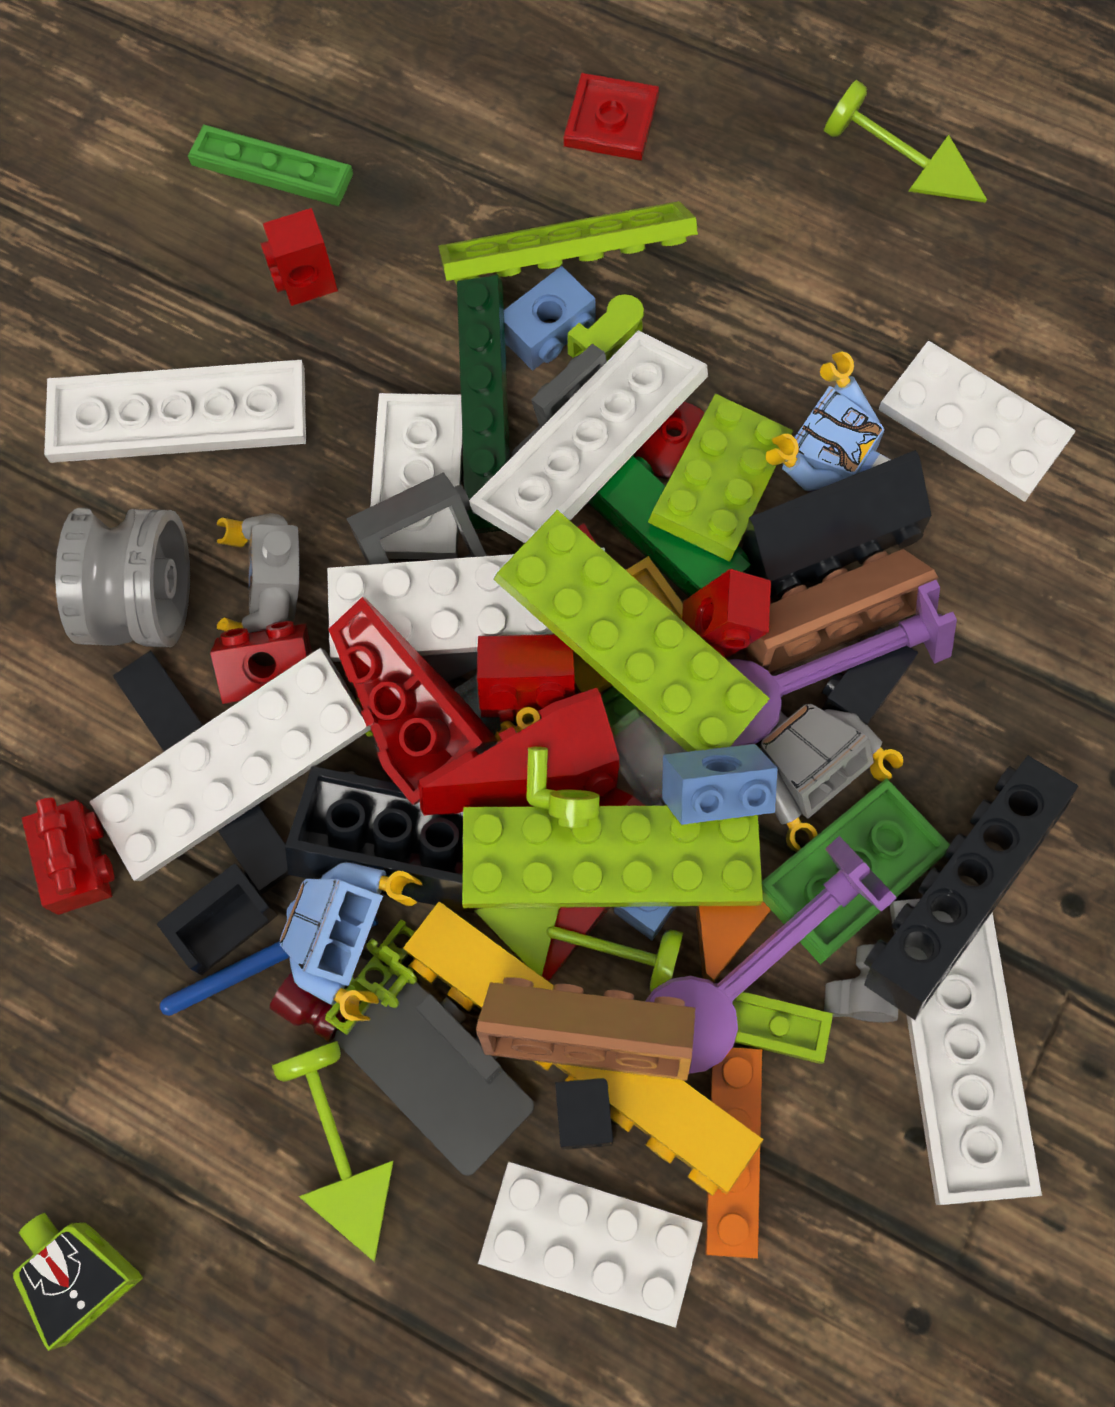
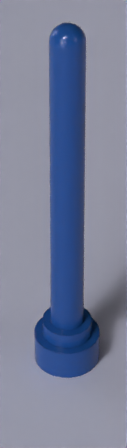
[160,916,378,1016]

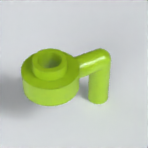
[526,747,600,827]

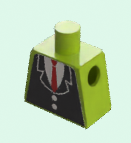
[13,1213,143,1351]

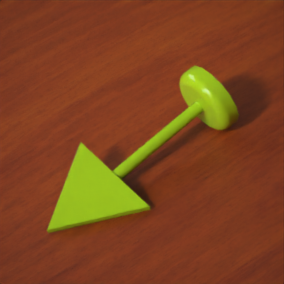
[824,80,987,203]
[474,907,683,993]
[272,1041,394,1262]

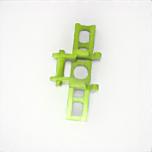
[325,919,417,1035]

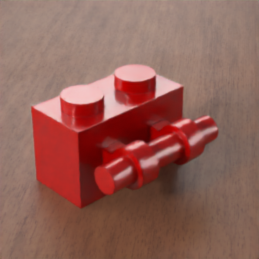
[477,634,575,722]
[22,797,115,915]

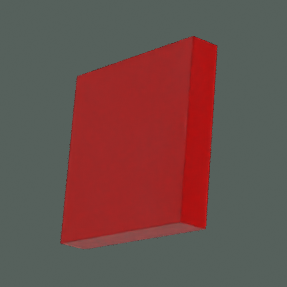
[563,73,659,161]

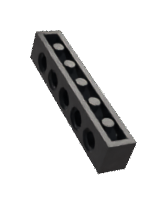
[864,755,1079,1020]

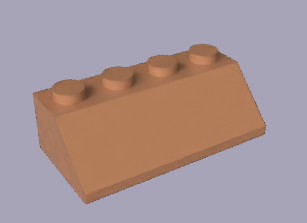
[743,549,938,674]
[476,978,695,1081]

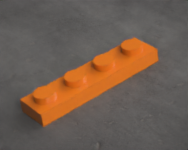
[705,1047,762,1258]

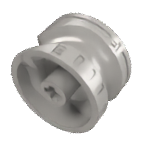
[55,507,190,647]

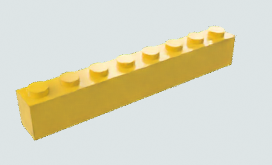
[403,902,763,1196]

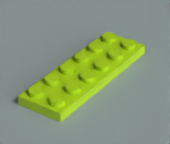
[438,201,698,284]
[493,510,770,752]
[462,806,763,908]

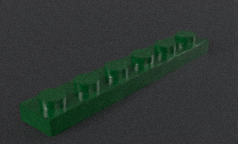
[457,275,510,534]

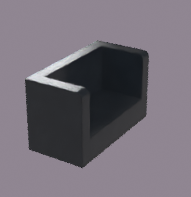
[157,863,278,976]
[555,1078,613,1150]

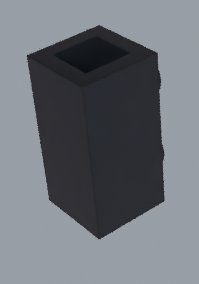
[822,627,918,725]

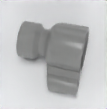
[824,944,898,1022]

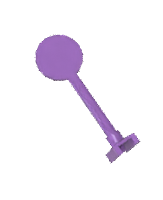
[727,580,957,747]
[645,836,897,1074]

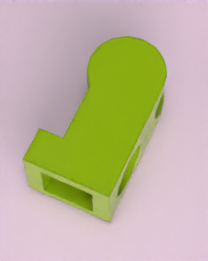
[567,294,644,361]

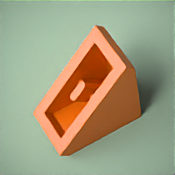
[696,902,771,983]

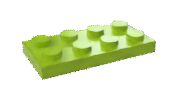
[648,393,793,562]

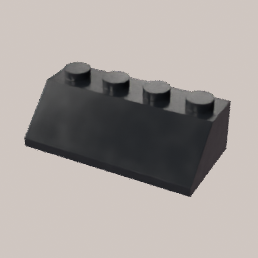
[742,450,932,598]
[285,766,475,913]

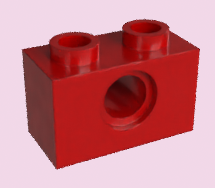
[260,208,338,306]
[682,569,771,659]
[210,621,312,704]

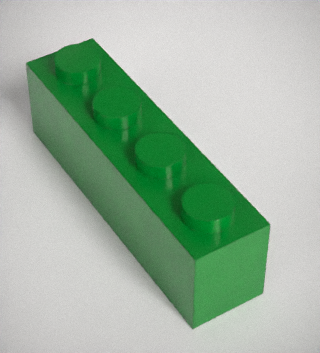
[588,456,751,597]

